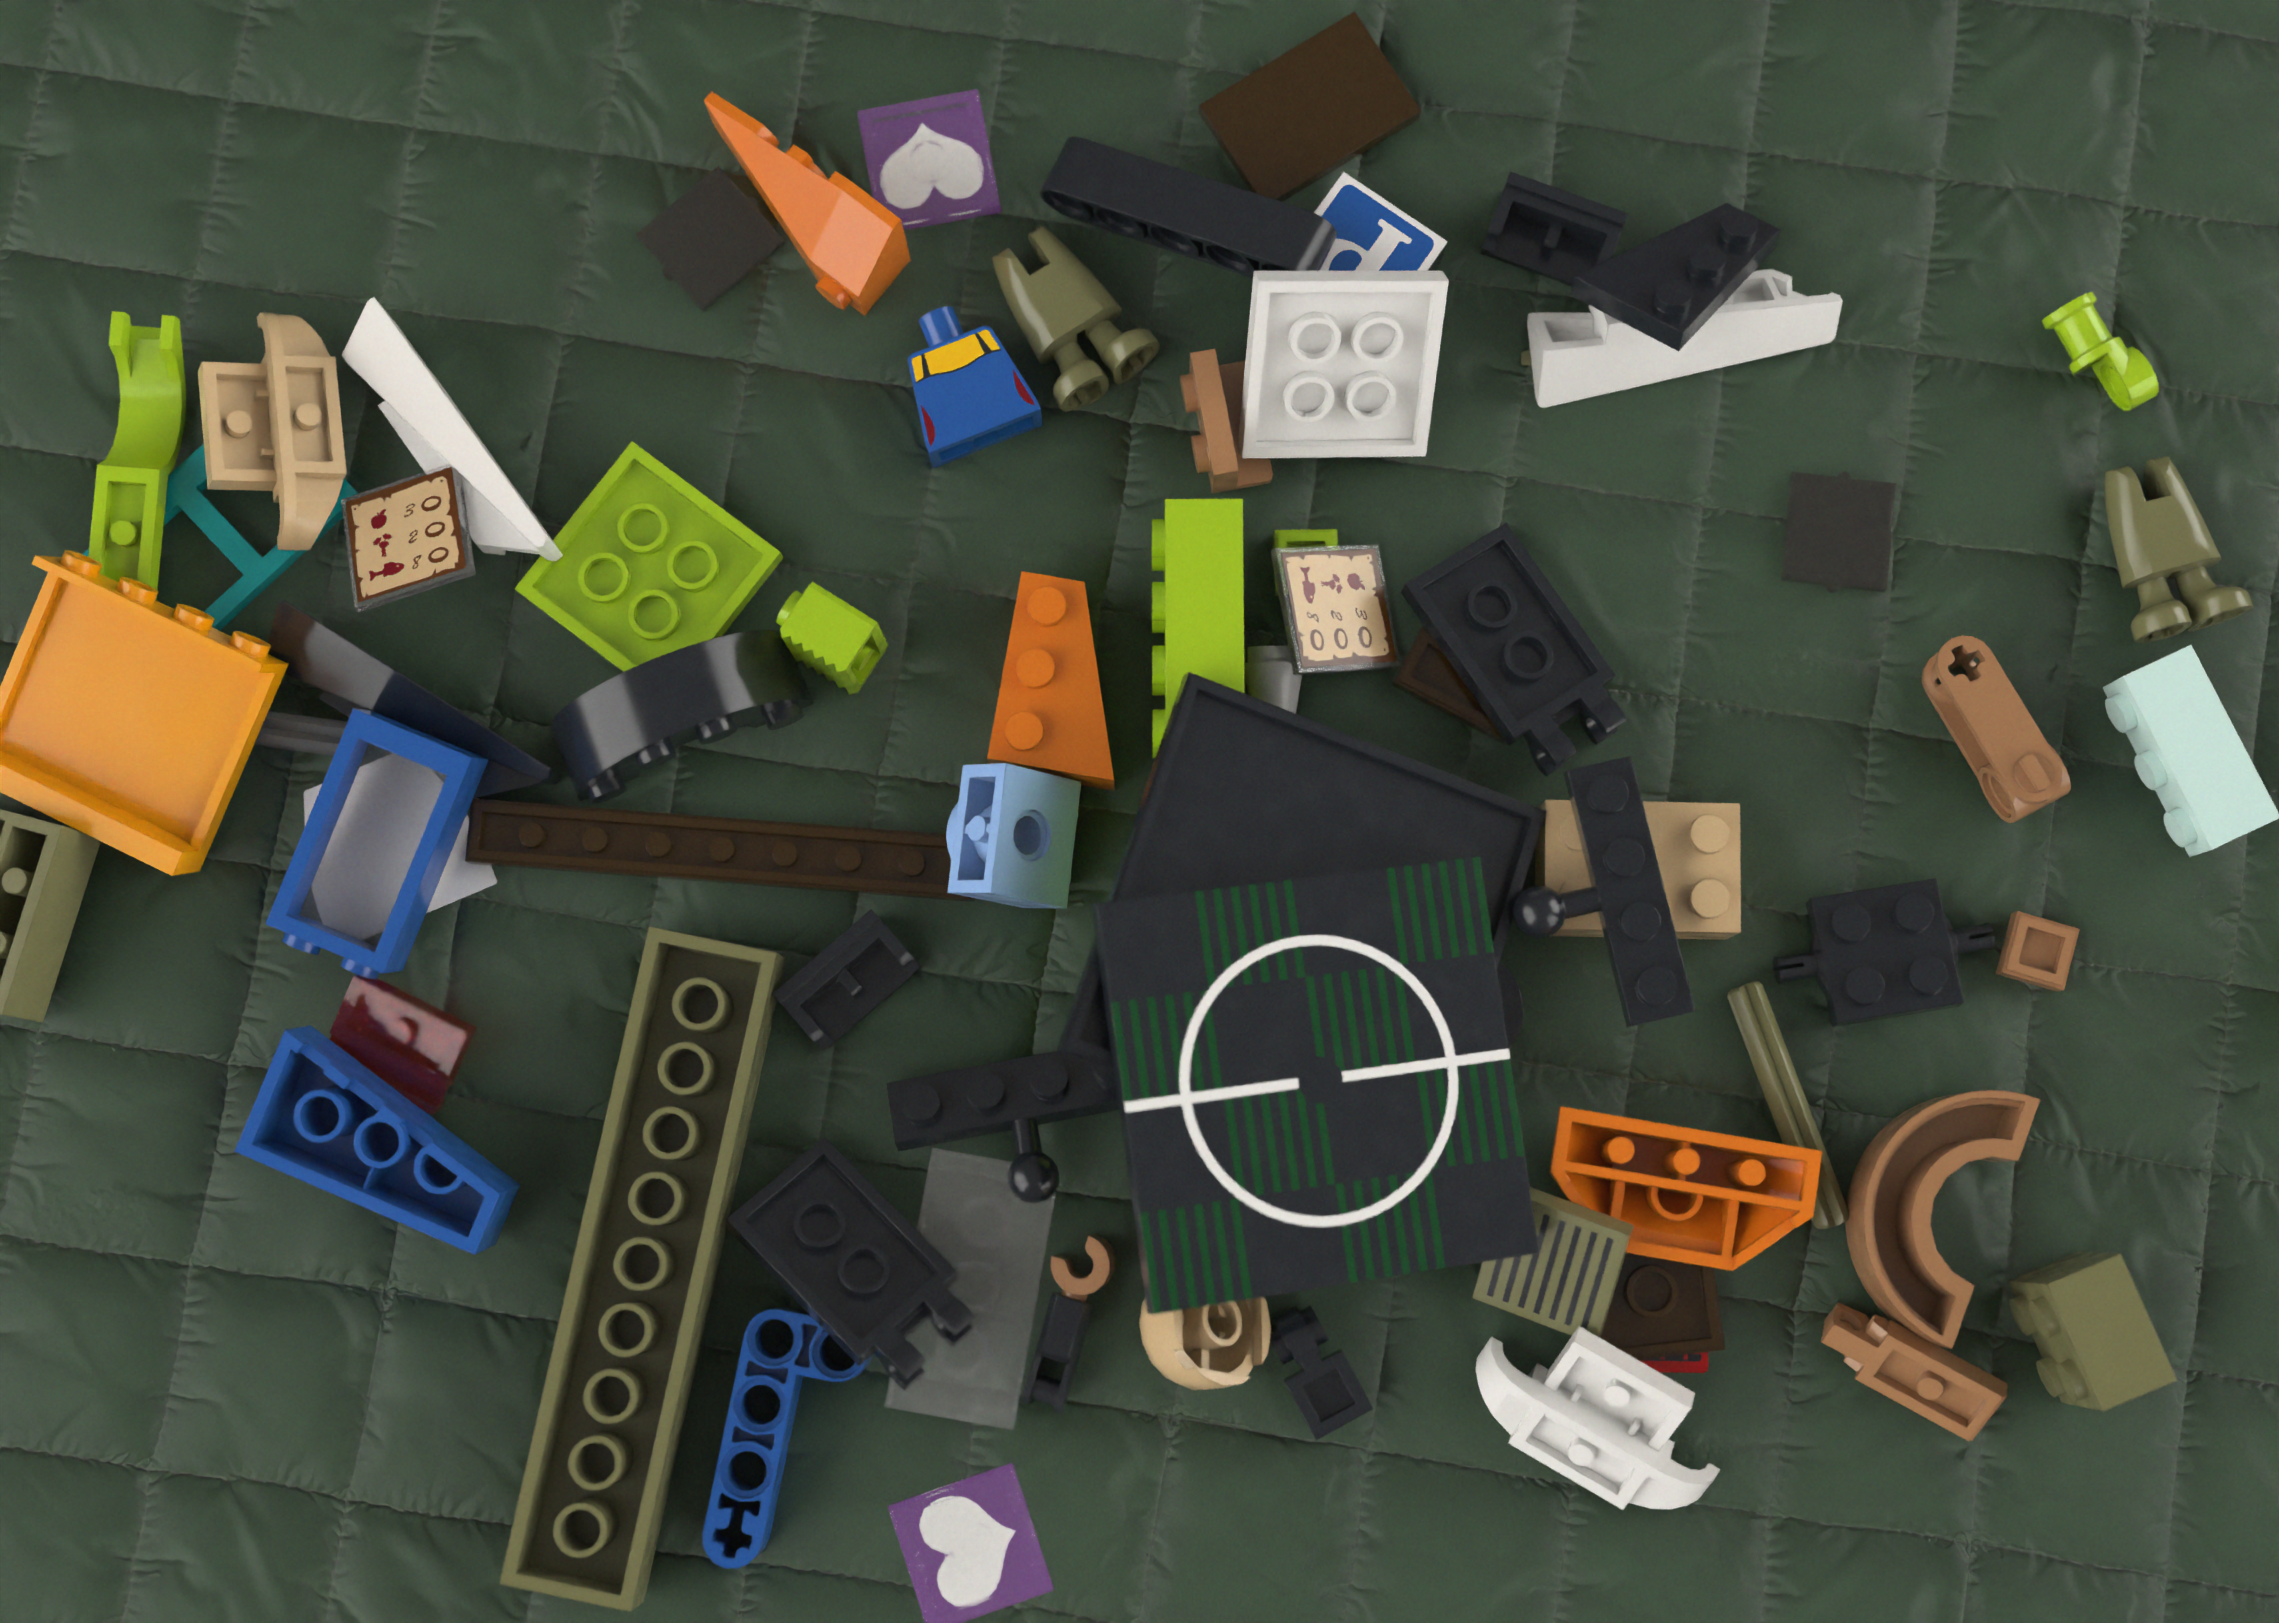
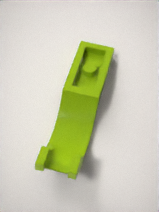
[88,311,186,599]

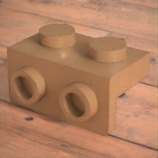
[1180,349,1273,494]

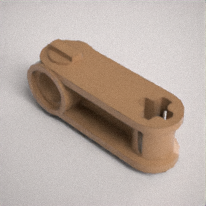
[1922,635,2071,823]

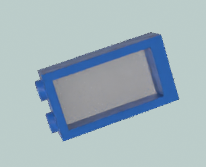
[265,708,489,979]

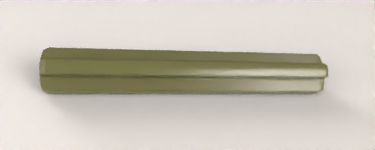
[1727,981,1849,1229]

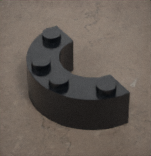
[550,630,814,804]

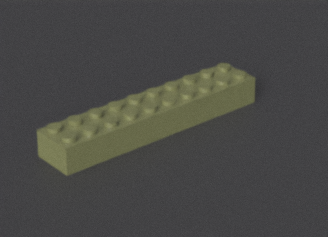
[499,927,786,1612]

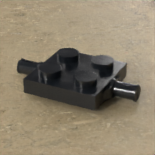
[1773,878,1995,1027]

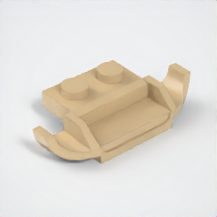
[198,312,347,550]

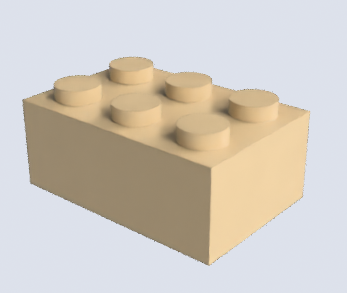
[1535,800,1741,940]

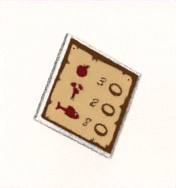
[341,464,476,612]
[1271,544,1401,675]

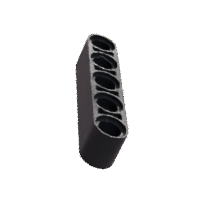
[1039,136,1337,278]

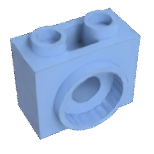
[946,763,1081,909]

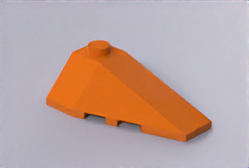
[704,91,911,316]

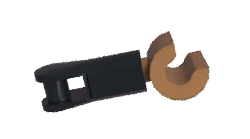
[1021,1233,1116,1415]

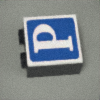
[1314,172,1447,271]

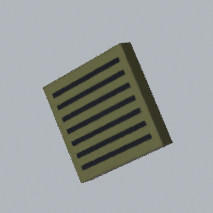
[1472,1187,1634,1338]

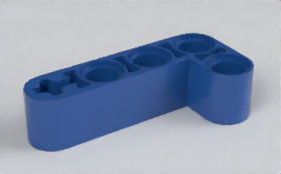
[703,1307,873,1568]

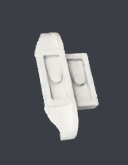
[1476,1326,1720,1510]

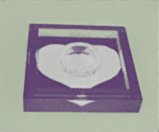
[857,89,1001,231]
[888,1462,1055,1623]

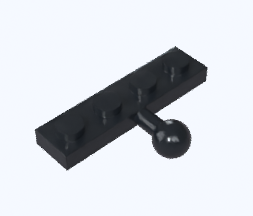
[1513,756,1695,1028]
[886,1050,1119,1204]

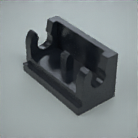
[1480,171,1629,287]
[772,909,922,1051]

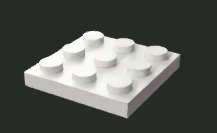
[1237,271,1449,458]

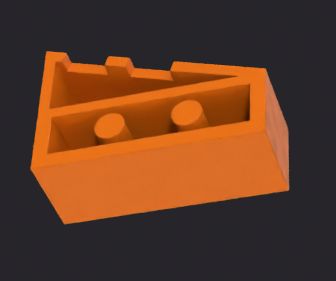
[987,571,1115,791]

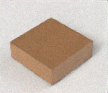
[1996,911,2080,992]

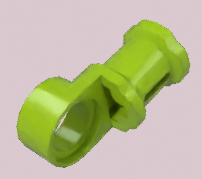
[2042,291,2159,411]

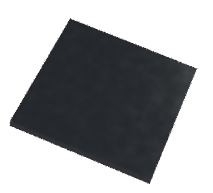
[1057,672,1546,1070]

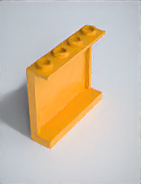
[0,550,288,876]

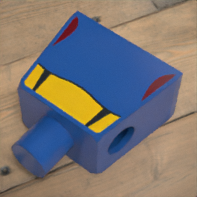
[907,306,1043,469]

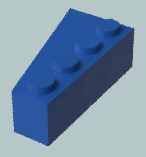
[235,1025,520,1255]

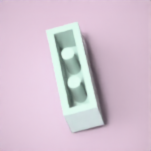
[2102,645,2279,857]

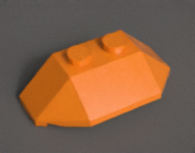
[1549,1106,1822,1271]

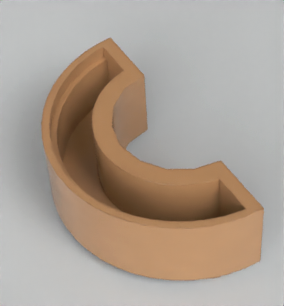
[1845,1090,2040,1348]

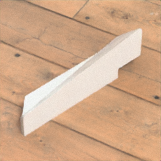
[1527,269,1843,408]
[341,297,564,561]

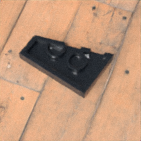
[1571,203,1780,352]

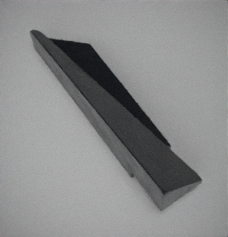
[268,599,562,800]

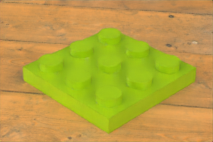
[514,441,784,672]

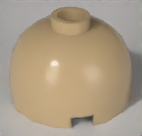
[1139,1297,1271,1390]

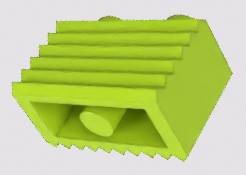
[776,582,888,695]

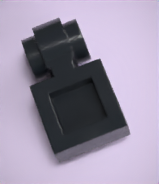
[1270,1305,1373,1440]

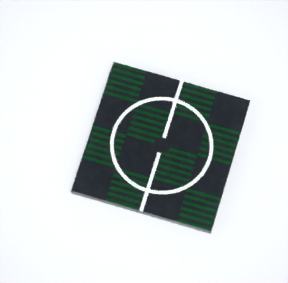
[1092,856,1540,1314]

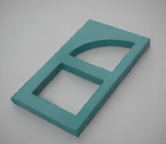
[83,443,361,631]

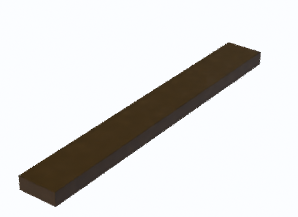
[465,799,975,902]

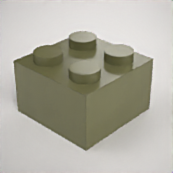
[2008,1252,2177,1411]

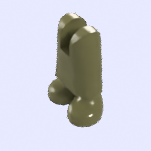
[992,225,1160,412]
[2104,455,2254,643]

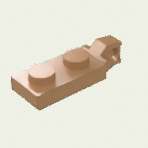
[1821,1302,2008,1441]

